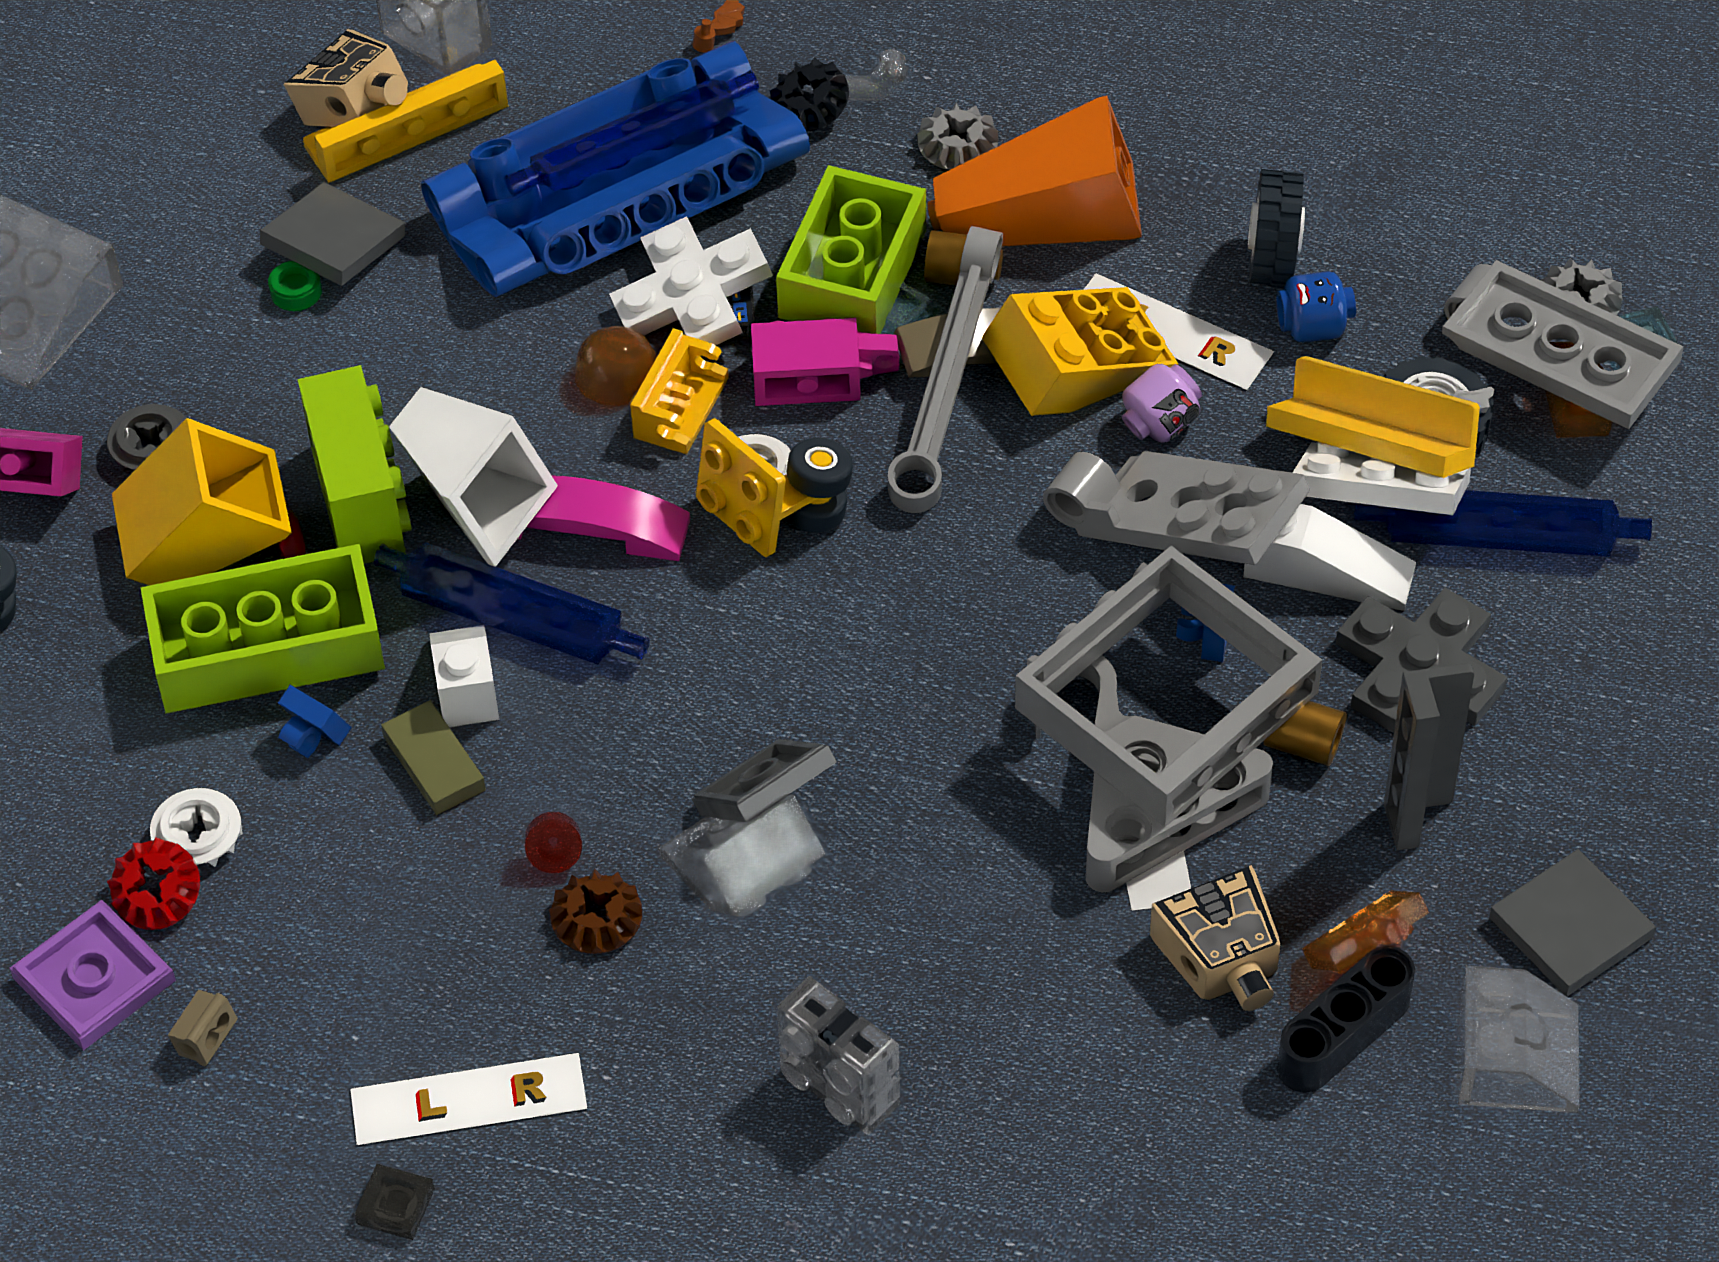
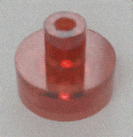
[524,812,582,873]

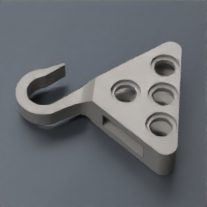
[1034,655,1273,892]

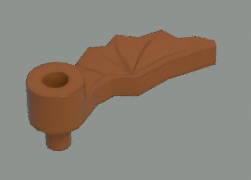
[692,0,745,53]

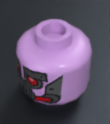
[1122,364,1202,443]

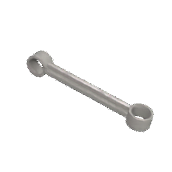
[888,226,1003,513]

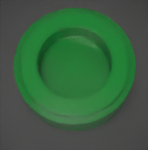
[268,261,322,311]

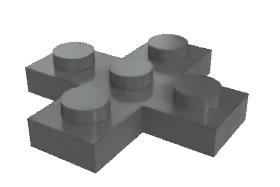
[1336,587,1508,733]

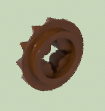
[549,868,643,954]

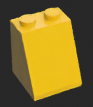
[112,418,292,585]

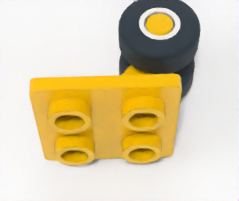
[696,418,853,557]

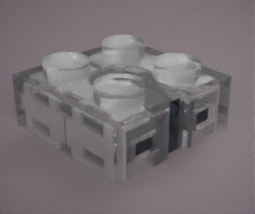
[777,976,900,1136]

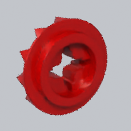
[107,837,200,930]

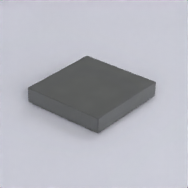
[260,182,405,286]
[692,739,837,823]
[1489,849,1656,997]

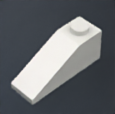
[1243,504,1416,611]

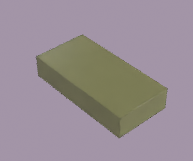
[381,700,486,815]

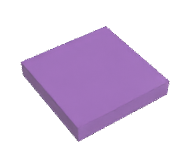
[10,900,176,1051]

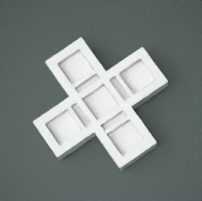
[609,216,773,345]

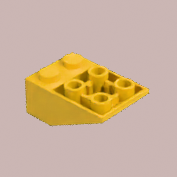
[981,287,1179,416]

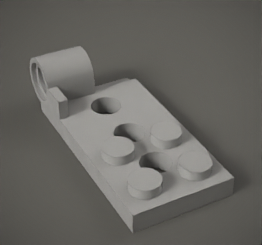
[1442,260,1683,429]
[1043,451,1310,565]

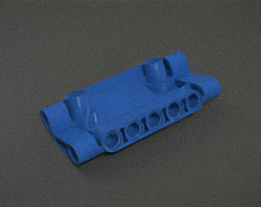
[421,41,810,297]

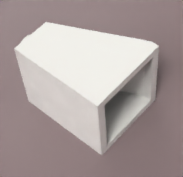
[389,387,558,567]

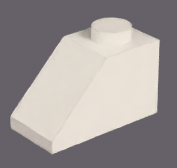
[430,625,499,727]

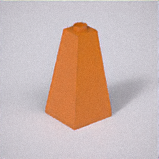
[927,95,1142,246]

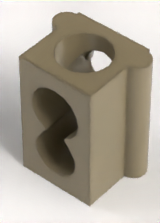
[168,989,238,1066]

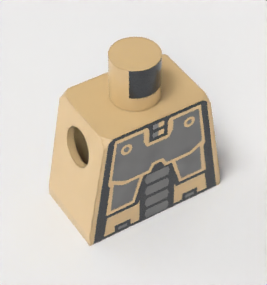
[283,29,408,127]
[1150,865,1280,1011]

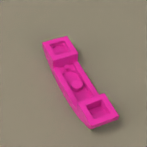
[517,476,690,561]

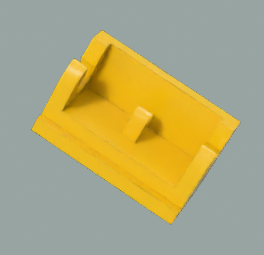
[630,328,729,455]

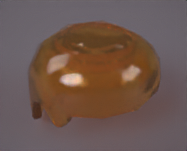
[575,325,657,406]

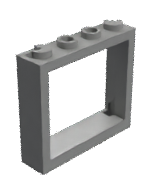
[1015,546,1322,827]

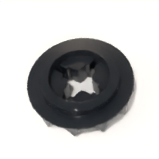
[769,57,849,132]

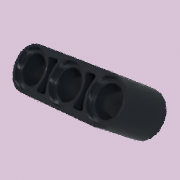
[1277,946,1415,1093]

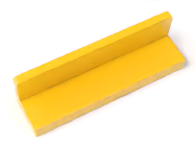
[303,60,508,183]
[1266,356,1480,478]

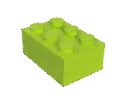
[776,165,927,334]
[297,365,412,564]

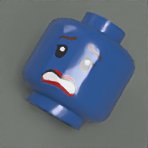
[1276,271,1356,343]

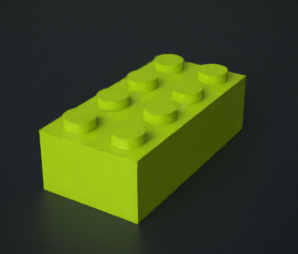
[140,544,385,713]

